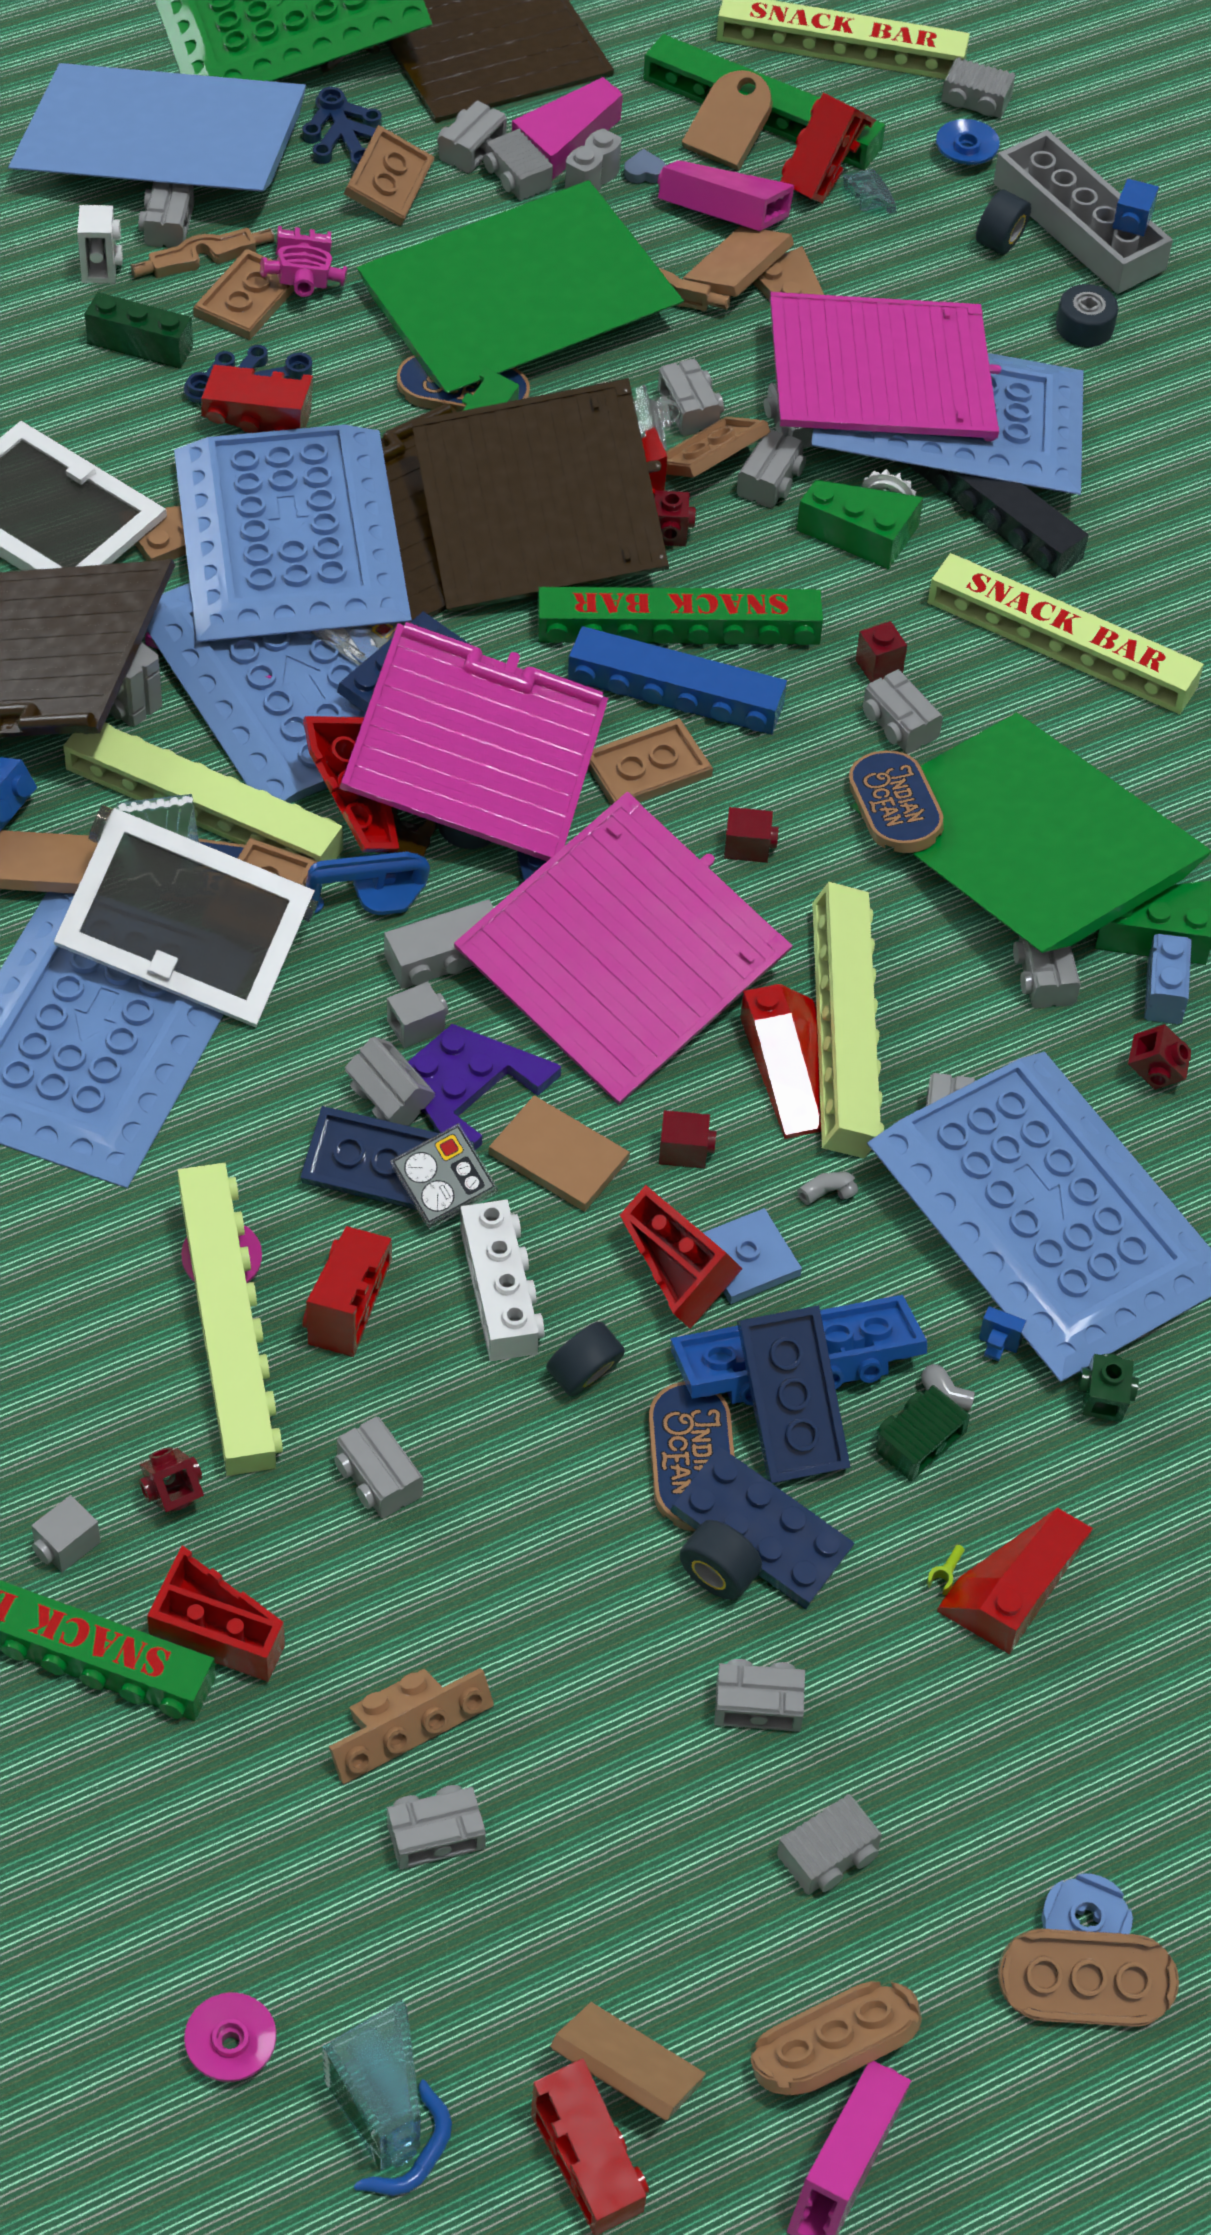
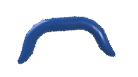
[354,2079,452,2196]

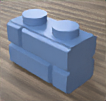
[1144,934,1191,1024]

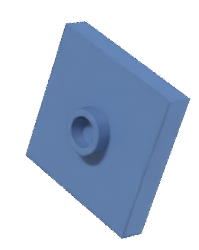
[703,1208,802,1304]

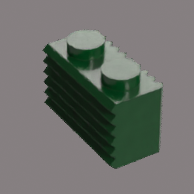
[876,1385,970,1481]

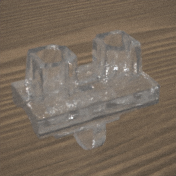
[634,385,680,449]

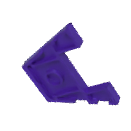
[408,1024,561,1151]

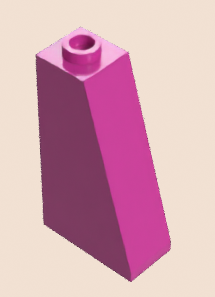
[512,77,623,180]
[658,160,794,231]
[786,2061,912,2235]

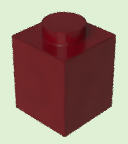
[855,621,908,683]
[724,807,779,863]
[659,1110,717,1169]

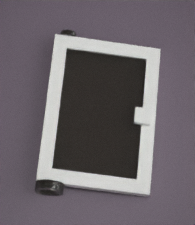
[0,421,167,571]
[54,805,318,1027]

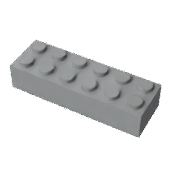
[993,130,1173,294]

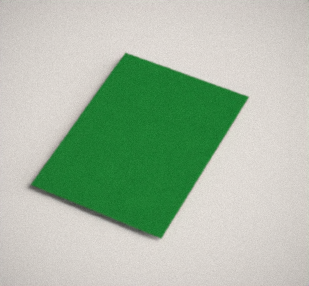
[155,0,433,82]
[356,180,684,393]
[850,712,1211,953]

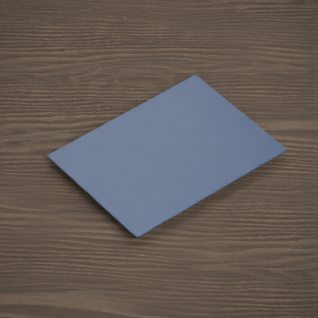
[8,63,306,192]
[811,353,1083,495]
[174,425,412,642]
[147,583,376,803]
[0,892,256,1189]
[867,1051,1211,1382]

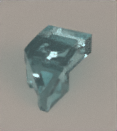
[843,169,896,213]

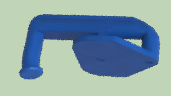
[305,852,430,915]

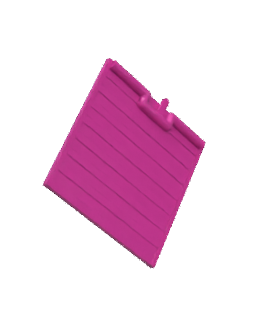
[770,292,1002,441]
[339,622,608,861]
[454,791,793,1105]

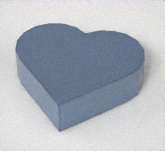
[624,149,666,184]

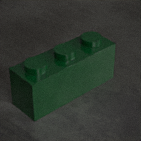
[85,292,193,369]

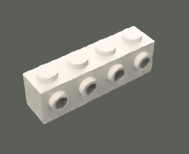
[460,1199,545,1361]

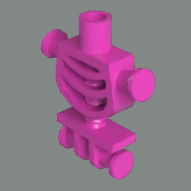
[260,226,348,297]

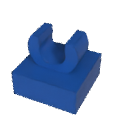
[979,1306,1027,1361]

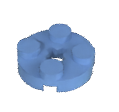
[1042,1873,1133,1934]

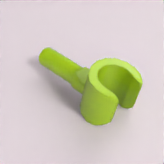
[927,1545,965,1595]

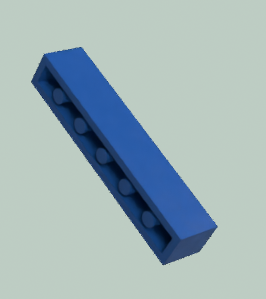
[568,626,787,735]

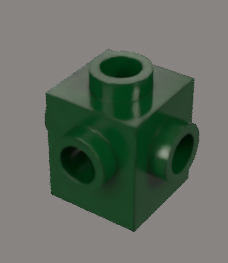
[1077,1354,1139,1422]

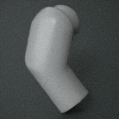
[797,1172,858,1205]
[921,1364,975,1411]

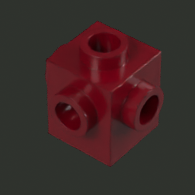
[654,490,696,547]
[1128,1024,1191,1090]
[139,1447,204,1512]

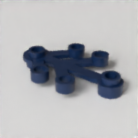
[302,87,391,172]
[184,345,313,404]

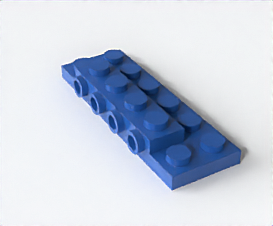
[671,1295,927,1405]

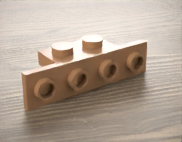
[329,1668,494,1785]

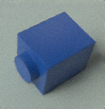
[1112,178,1159,237]

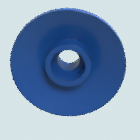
[936,119,1000,165]

